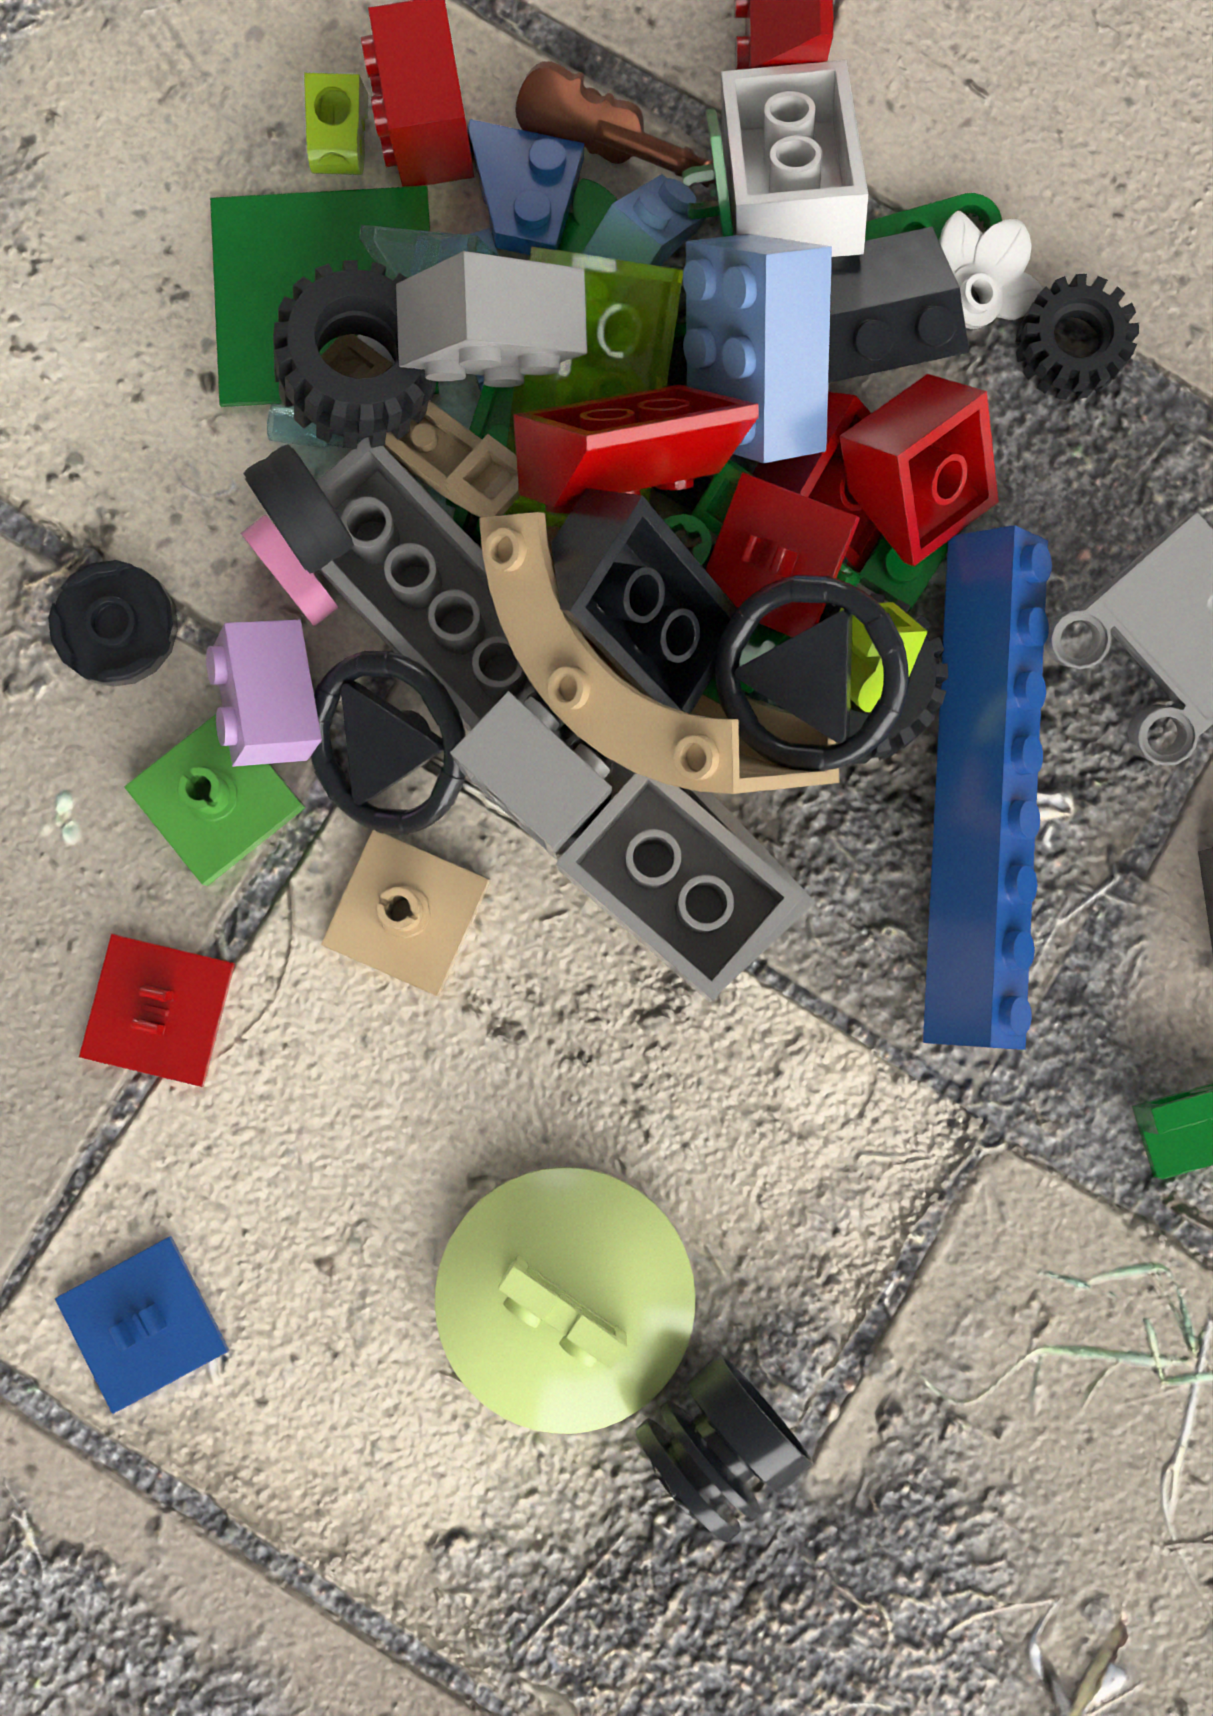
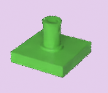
[124,714,306,886]

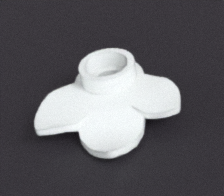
[939,211,1042,329]

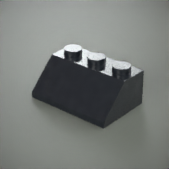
[828,227,969,383]
[551,488,737,714]

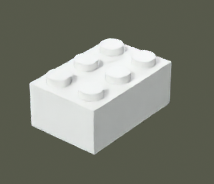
[721,60,868,257]

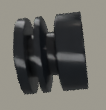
[635,1353,814,1542]

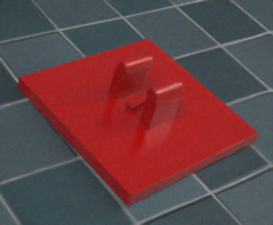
[706,472,860,637]
[79,934,235,1087]

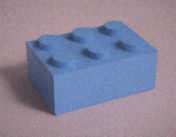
[683,234,832,463]

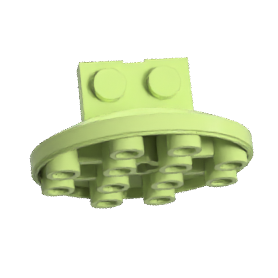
[435,1166,695,1434]

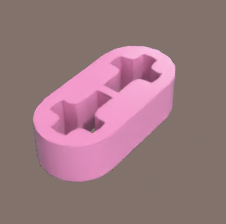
[240,514,339,627]

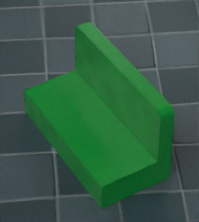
[1132,1083,1213,1179]

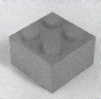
[396,251,587,387]
[450,691,612,861]

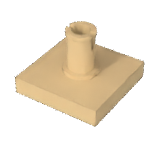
[321,830,490,996]

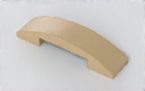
[321,334,521,518]

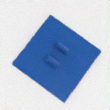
[54,1236,229,1415]

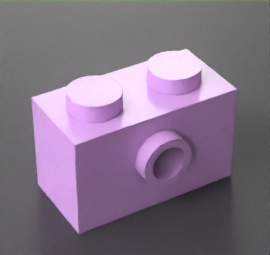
[206,619,322,767]

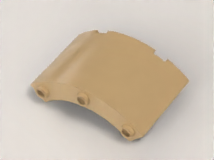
[479,512,839,794]

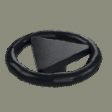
[715,575,909,771]
[310,651,466,835]

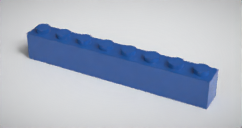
[923,525,1052,1050]

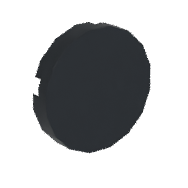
[48,560,178,687]

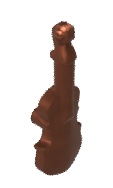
[515,61,715,188]

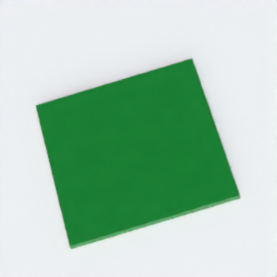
[210,186,439,407]

